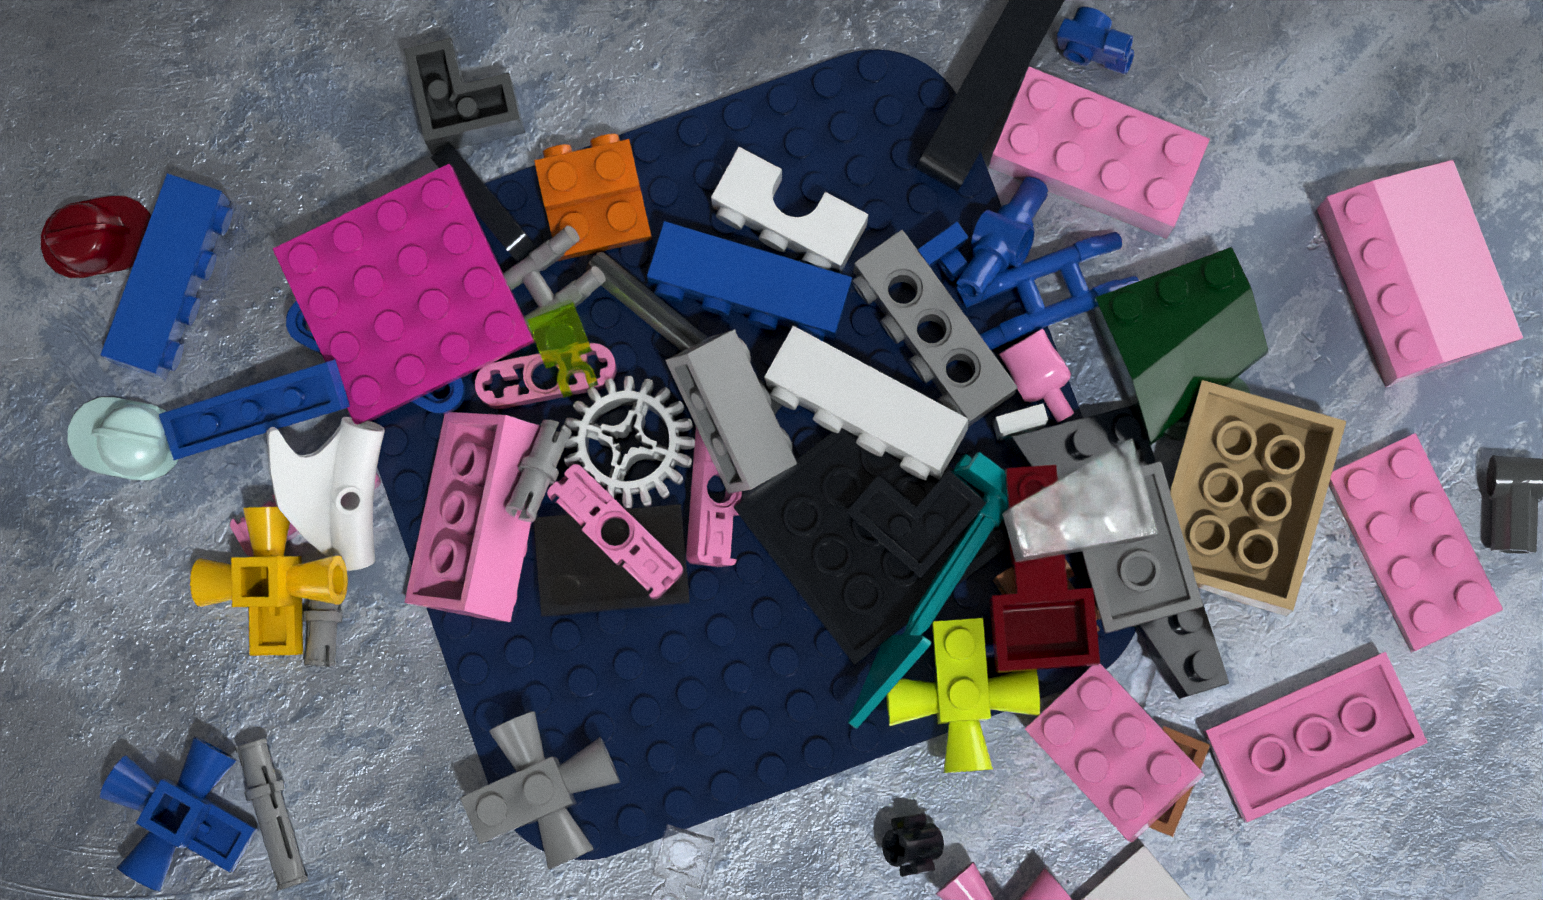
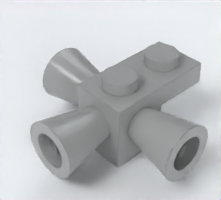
[460,711,620,870]

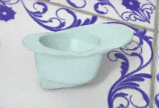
[67,397,178,481]

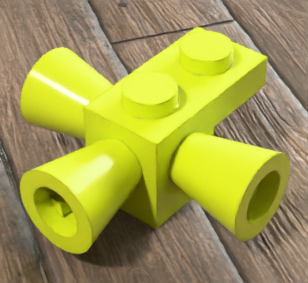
[886,618,1040,773]

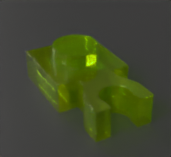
[527,302,599,398]

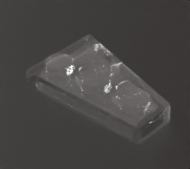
[1003,439,1159,562]

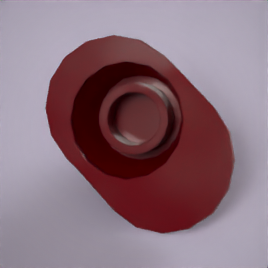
[41,196,151,278]

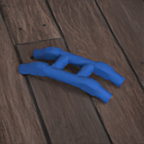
[961,232,1140,350]

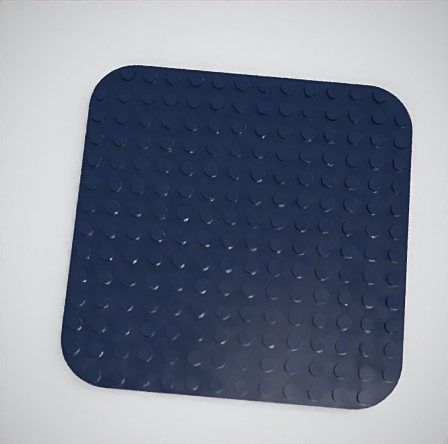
[371,49,1137,860]

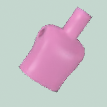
[999,328,1074,423]

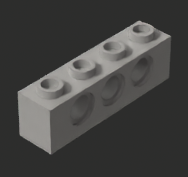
[852,230,1018,427]

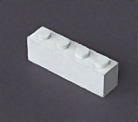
[764,326,968,480]

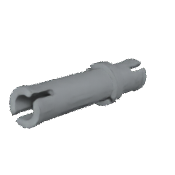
[235,738,309,891]

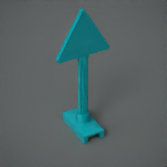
[848,452,1008,729]

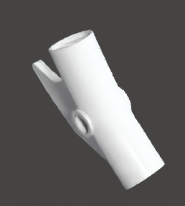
[267,417,385,571]

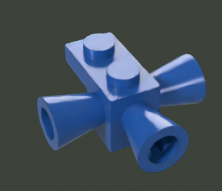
[99,736,258,892]

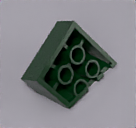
[1095,247,1268,446]

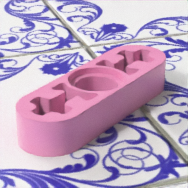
[475,343,617,409]

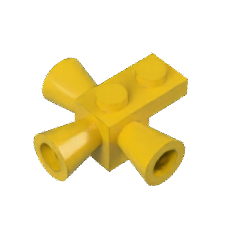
[190,507,348,656]

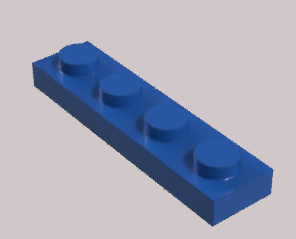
[159,359,350,460]

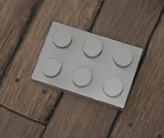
[1064,461,1203,634]

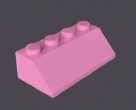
[404,412,541,622]

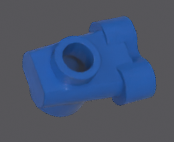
[1057,7,1134,75]

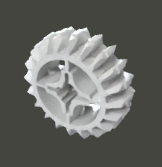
[564,376,695,510]

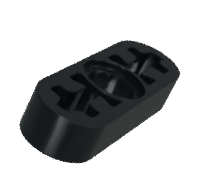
[430,142,537,263]

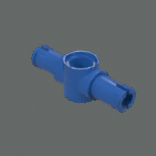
[956,177,1048,302]

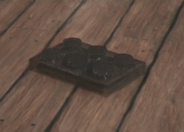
[534,504,690,618]

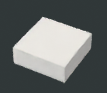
[992,404,1048,441]

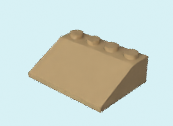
[1170,380,1346,616]

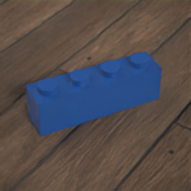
[100,173,233,381]
[647,221,852,341]

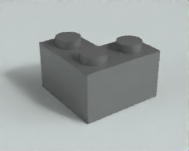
[404,38,525,155]

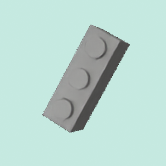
[665,329,797,494]

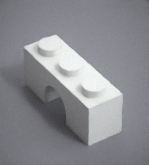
[711,147,869,274]

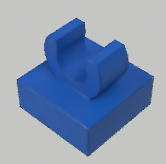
[917,222,969,282]

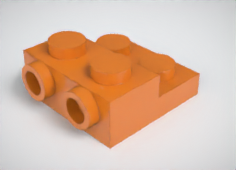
[534,134,652,261]

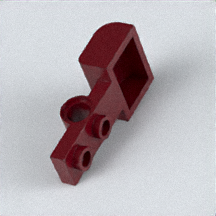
[990,465,1100,673]

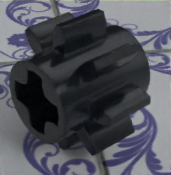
[882,813,944,877]

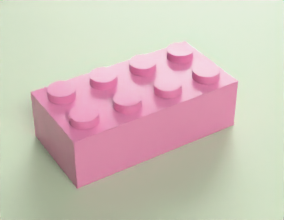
[989,67,1210,239]

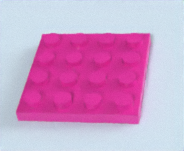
[273,164,535,425]

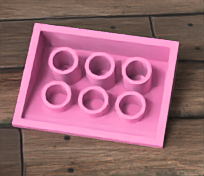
[1317,160,1523,387]

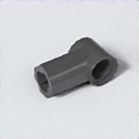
[1486,455,1543,554]

